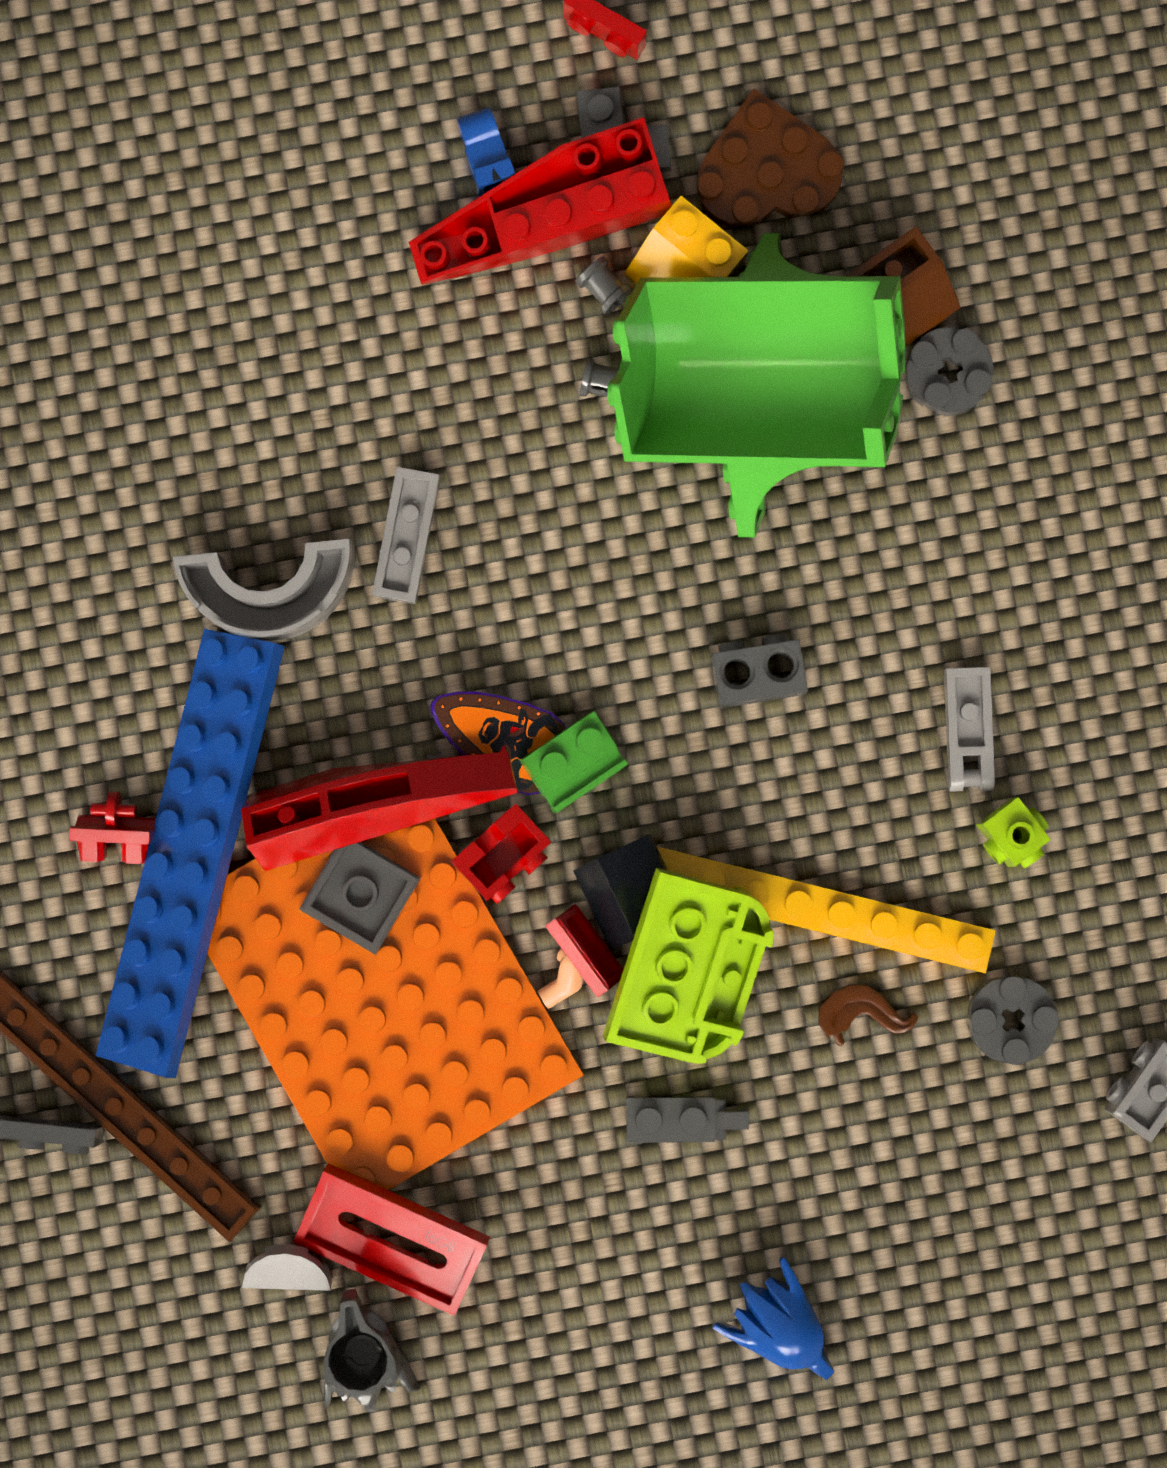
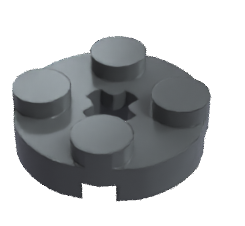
[905,327,994,416]
[968,976,1059,1065]

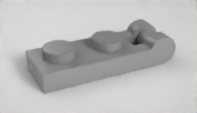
[944,667,995,792]

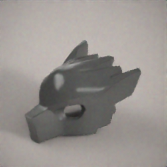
[323,1289,420,1412]

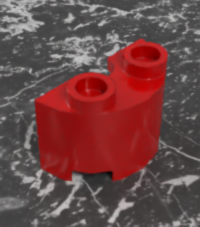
[451,803,551,904]

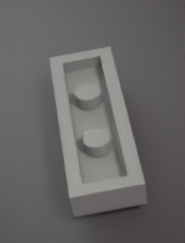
[372,467,441,605]

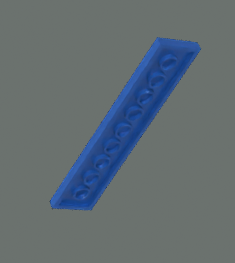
[96,629,285,1078]

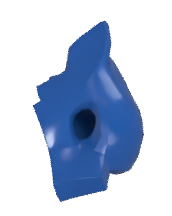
[712,1257,834,1380]

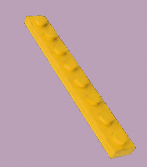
[657,846,996,973]

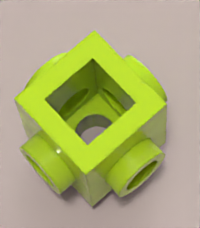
[976,797,1051,868]

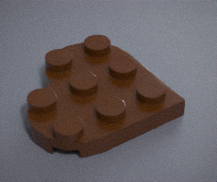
[697,89,844,228]

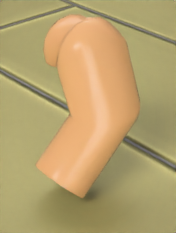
[537,949,584,1009]

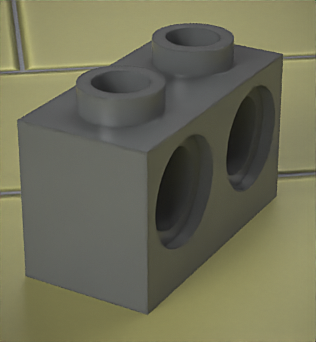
[710,634,808,709]

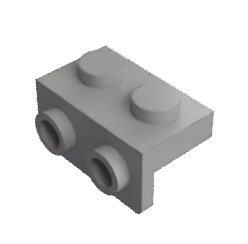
[1104,1038,1167,1142]

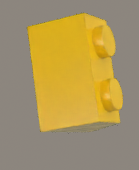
[624,196,749,285]

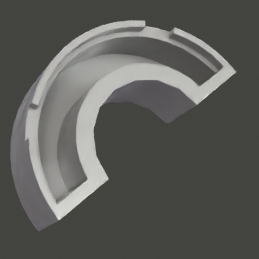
[173,538,355,641]

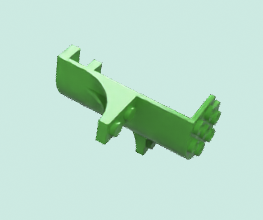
[607,233,906,538]

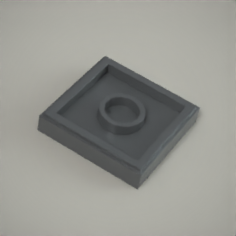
[299,842,421,955]

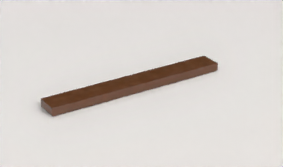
[0,971,261,1243]

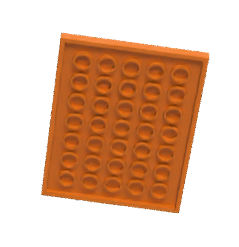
[207,818,584,1190]

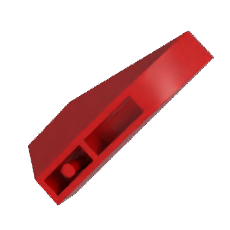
[408,117,672,285]
[241,752,518,871]

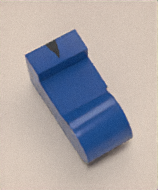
[456,107,516,196]

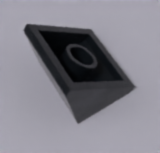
[573,834,668,950]

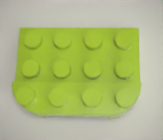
[602,868,774,1064]

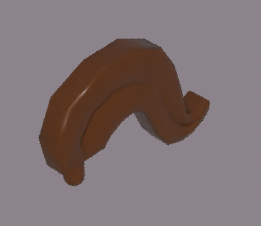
[818,984,918,1046]

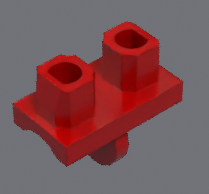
[69,791,156,864]

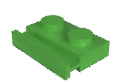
[519,711,628,813]

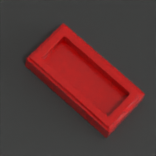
[545,904,624,998]

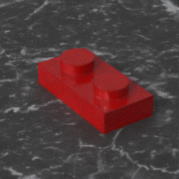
[563,0,647,60]

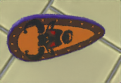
[430,691,566,795]

